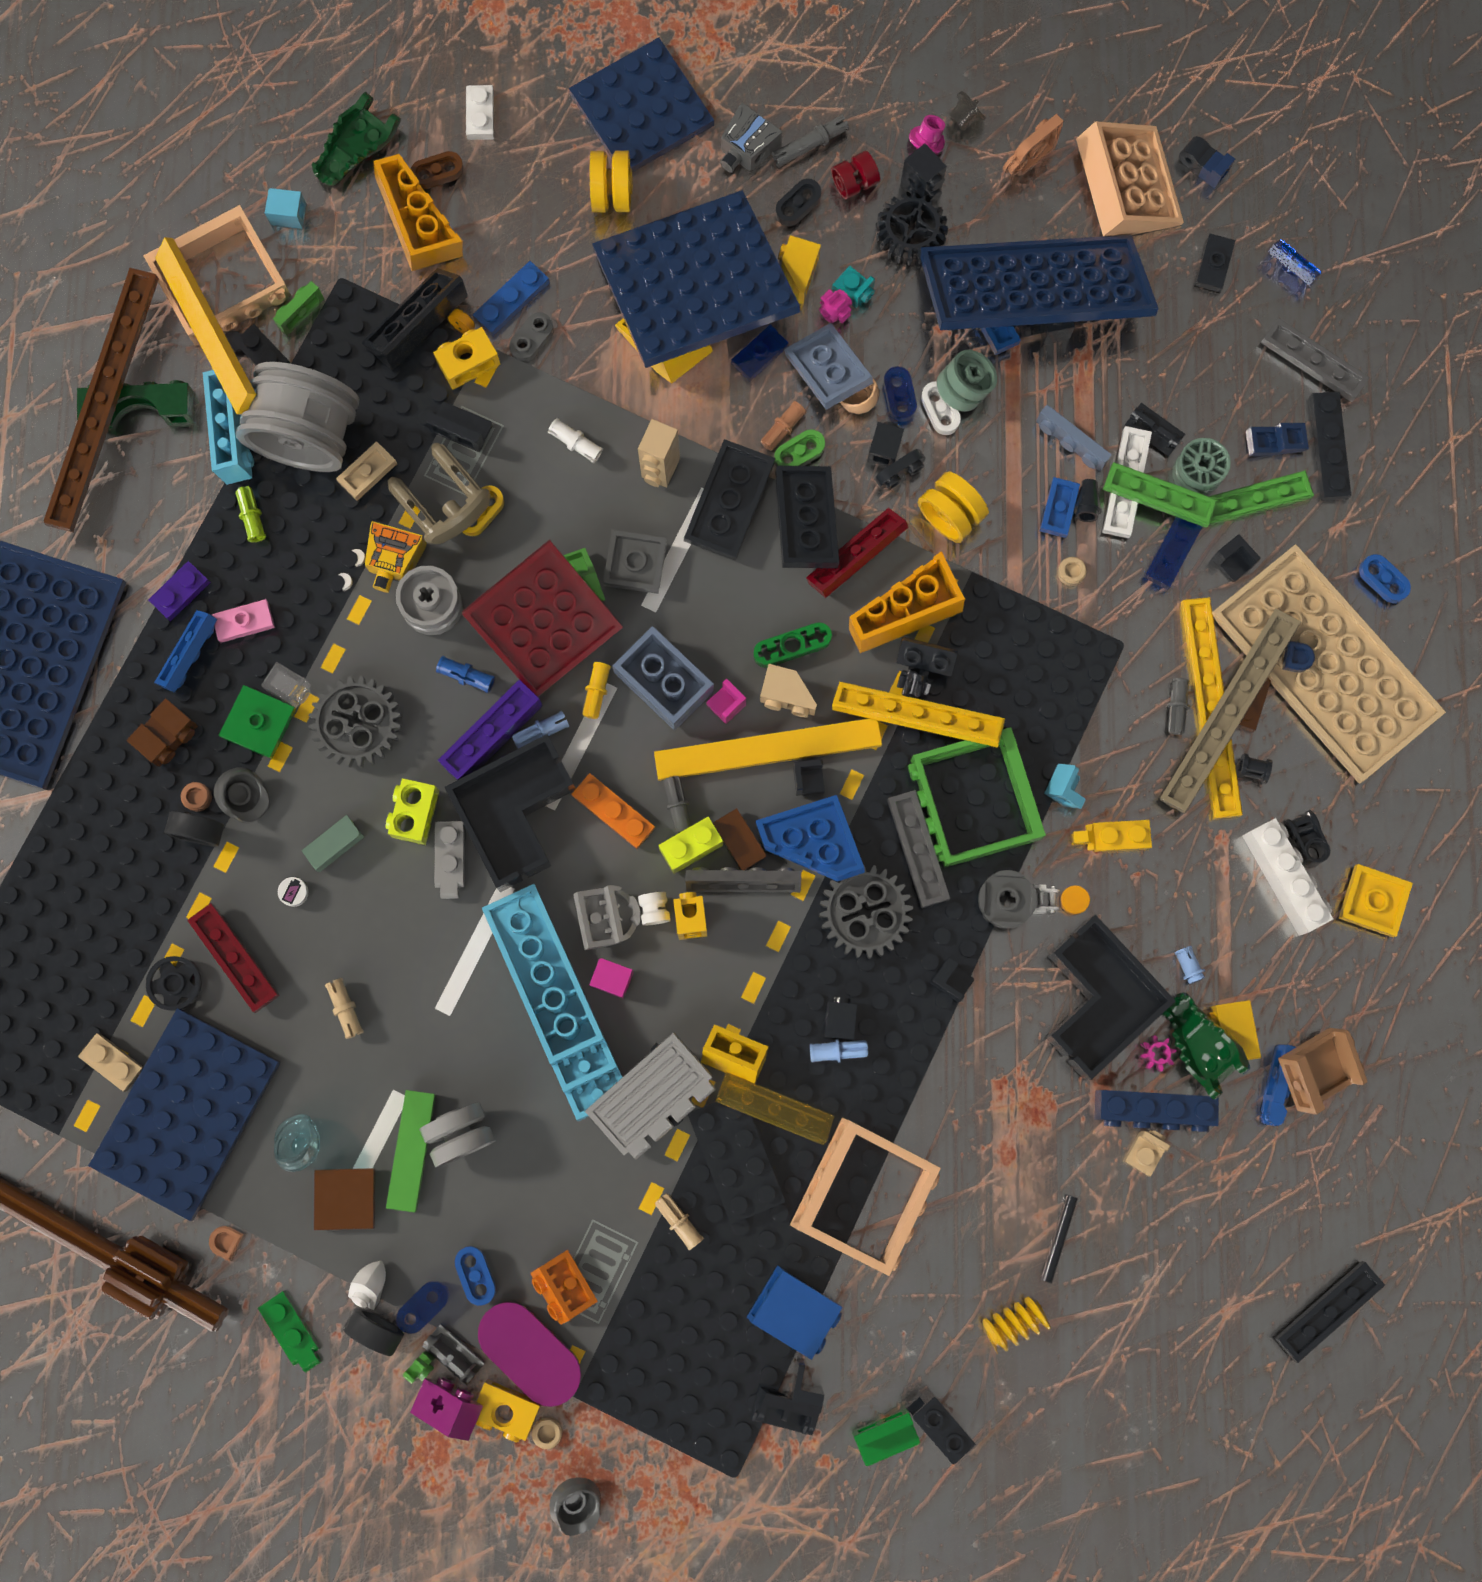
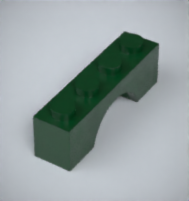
[77,380,195,428]

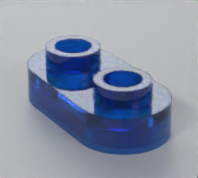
[883,366,917,422]
[396,1281,450,1334]

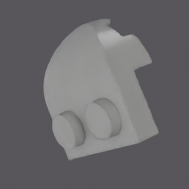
[573,885,640,950]

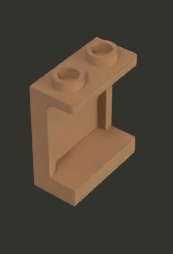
[1278,1028,1367,1115]

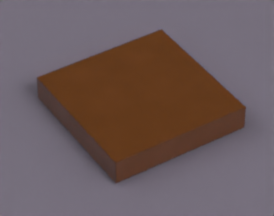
[314,1168,375,1230]

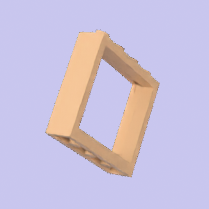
[143,205,291,346]
[790,1118,941,1276]

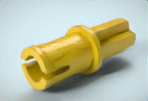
[582,662,611,719]

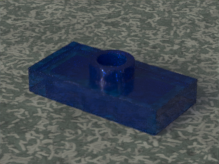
[1268,240,1322,286]
[731,324,789,382]

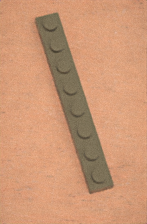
[1160,608,1301,814]

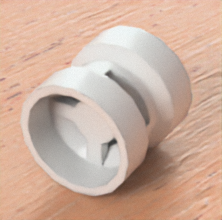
[638,892,670,926]

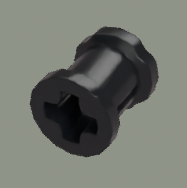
[1237,753,1273,784]

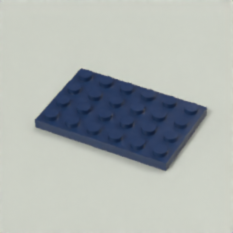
[88,1008,281,1221]

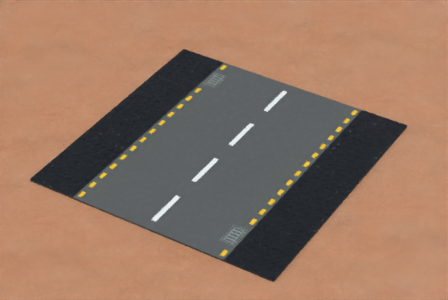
[0,278,1124,1478]

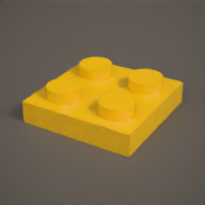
[1339,864,1413,937]

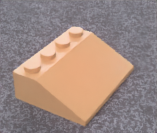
[1076,121,1184,236]

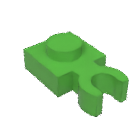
[403,1351,435,1384]

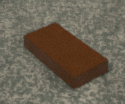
[713,808,767,870]

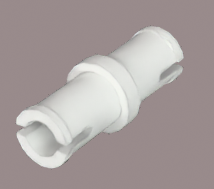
[548,418,603,463]

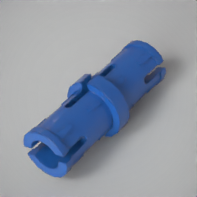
[436,656,495,693]

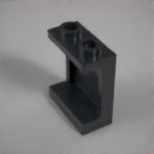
[906,1387,976,1464]

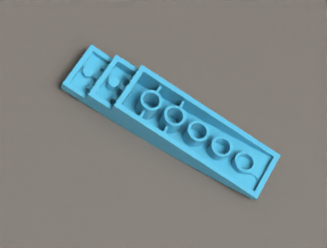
[482,884,622,1121]

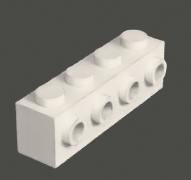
[1242,818,1333,936]

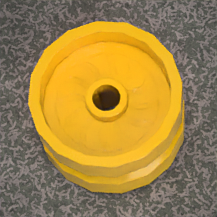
[590,151,633,213]
[917,471,989,543]

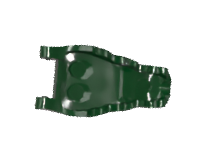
[312,92,401,186]
[1163,992,1250,1099]

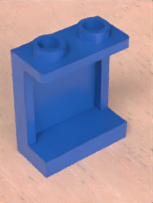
[747,1265,843,1360]

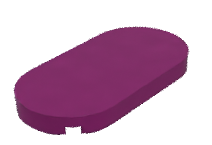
[478,1302,581,1407]

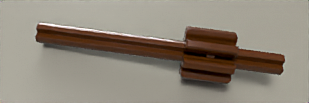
[0,1178,229,1332]

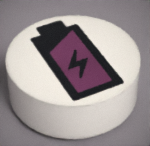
[278,877,309,907]

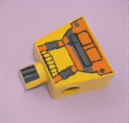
[365,521,427,593]

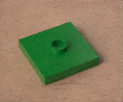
[219,685,296,759]

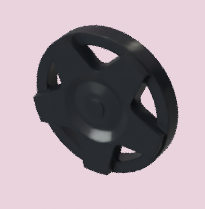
[146,956,202,1011]

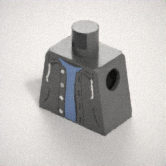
[720,103,782,172]

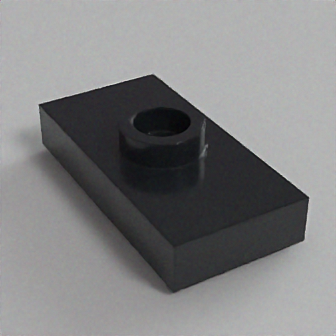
[1194,233,1236,292]

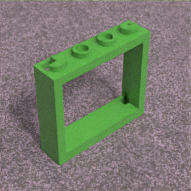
[908,727,1046,868]

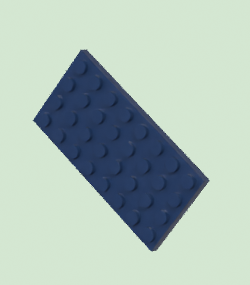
[920,235,1158,330]

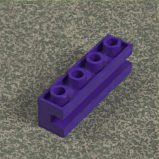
[438,680,543,780]

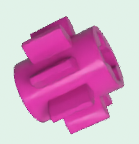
[819,289,852,323]
[1138,1035,1177,1072]

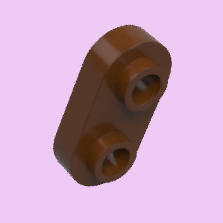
[411,151,464,189]

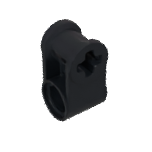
[1282,810,1331,868]

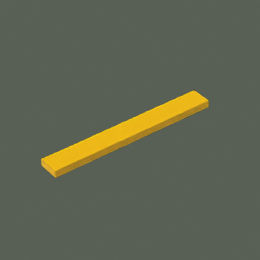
[155,237,256,414]
[1181,597,1243,819]
[654,719,882,781]

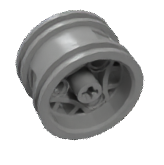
[236,362,360,472]

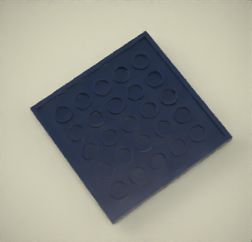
[592,190,800,368]

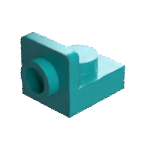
[832,266,875,309]

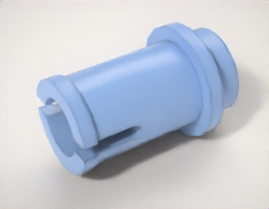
[1175,946,1205,984]

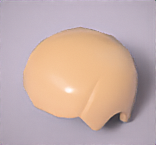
[840,377,879,415]

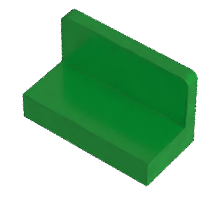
[852,1409,920,1466]

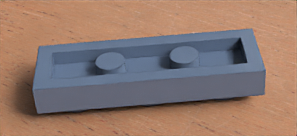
[1036,405,1112,472]

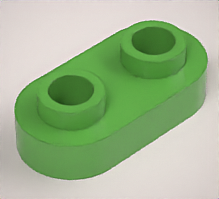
[774,429,825,466]

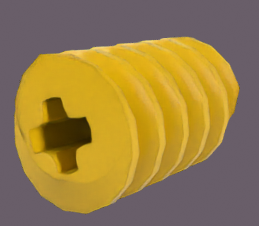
[982,1296,1051,1354]

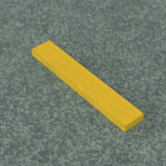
[832,681,1005,747]

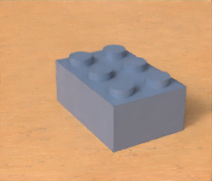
[613,626,714,731]

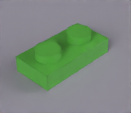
[273,281,324,336]

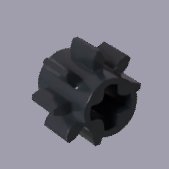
[897,667,934,699]

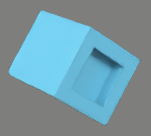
[265,188,307,229]
[1044,763,1086,809]

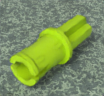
[236,486,266,542]

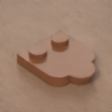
[1003,114,1064,176]

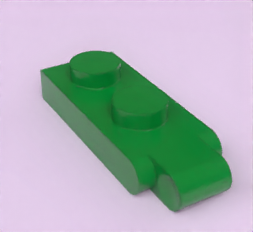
[258,1290,321,1373]

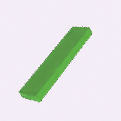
[1102,462,1218,528]
[1208,470,1314,526]
[386,1090,436,1212]

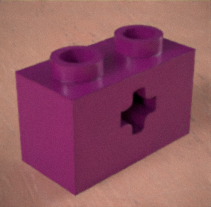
[410,1377,483,1441]

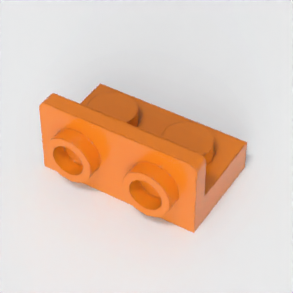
[531,1250,598,1325]

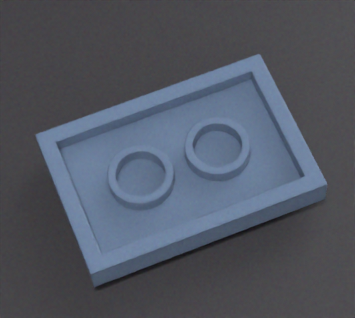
[784,323,873,410]

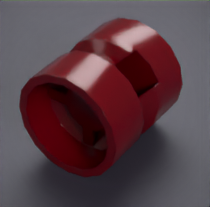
[831,150,881,200]

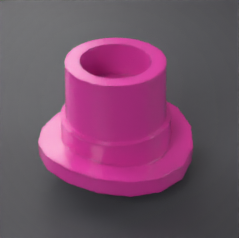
[909,115,945,155]

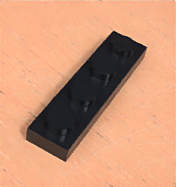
[1309,392,1351,501]
[1275,1261,1385,1363]

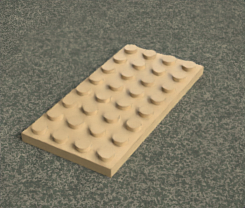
[1212,544,1446,784]

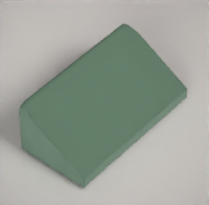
[301,815,364,873]

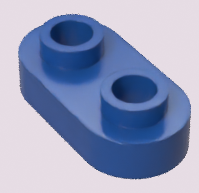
[1359,554,1411,603]
[455,1246,496,1306]

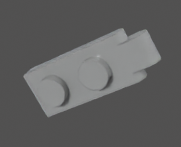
[434,821,465,899]

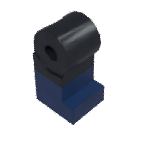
[1179,136,1236,189]

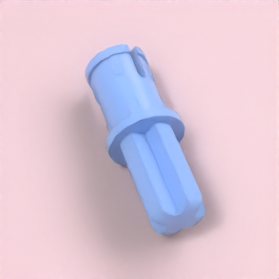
[512,711,569,749]
[810,1039,868,1062]

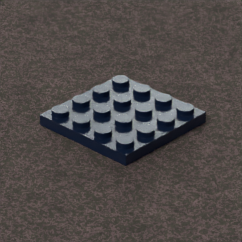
[569,37,714,172]

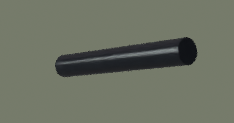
[1041,1195,1078,1284]

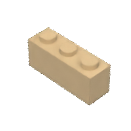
[638,419,680,488]

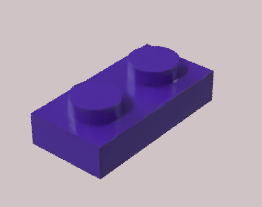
[148,561,211,621]

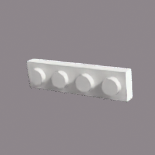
[1102,426,1152,538]

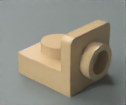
[1123,1129,1171,1177]

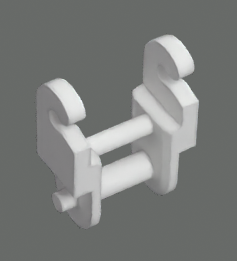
[1033,884,1060,914]

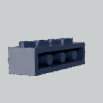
[1094,1090,1219,1132]

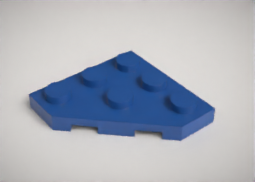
[756,795,865,882]

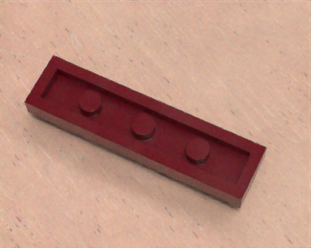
[806,507,909,598]
[187,903,280,1013]

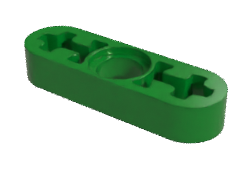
[753,622,832,668]

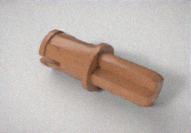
[761,401,806,451]

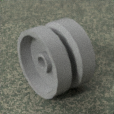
[396,566,463,635]
[419,1102,496,1168]

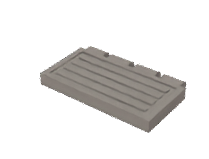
[585,1032,716,1160]

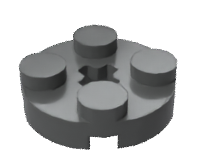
[978,870,1037,929]

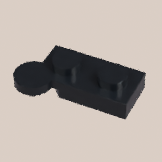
[225,324,291,366]

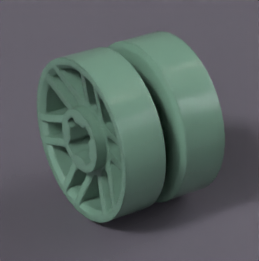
[937,350,997,412]
[1172,438,1231,496]

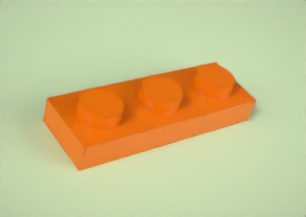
[571,773,655,849]

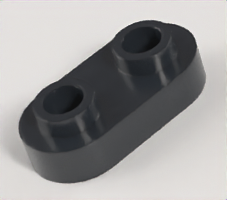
[775,179,821,226]
[874,449,926,490]

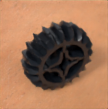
[875,191,948,266]

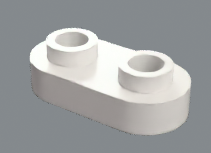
[921,381,961,435]

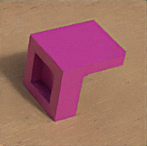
[706,679,746,724]
[589,958,634,999]

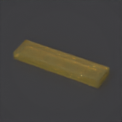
[715,1072,834,1145]

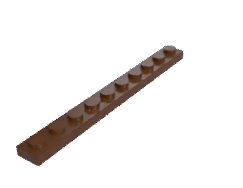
[43,268,159,533]

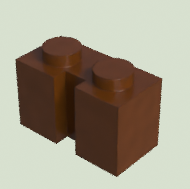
[126,698,198,768]

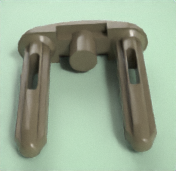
[388,442,490,544]

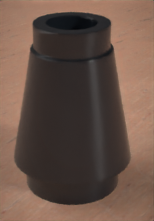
[1074,479,1102,522]

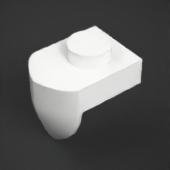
[348,1261,386,1310]

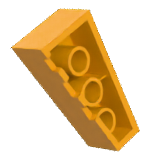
[374,154,463,271]
[849,551,965,653]

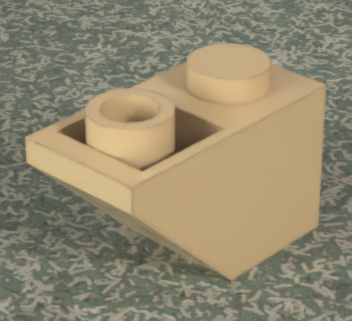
[760,664,817,718]

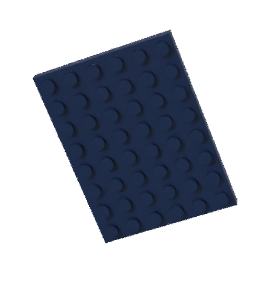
[0,541,127,790]

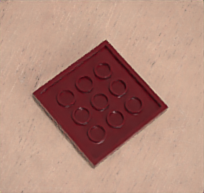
[462,539,623,697]

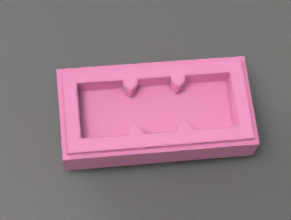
[212,599,275,643]

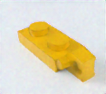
[1071,820,1152,852]

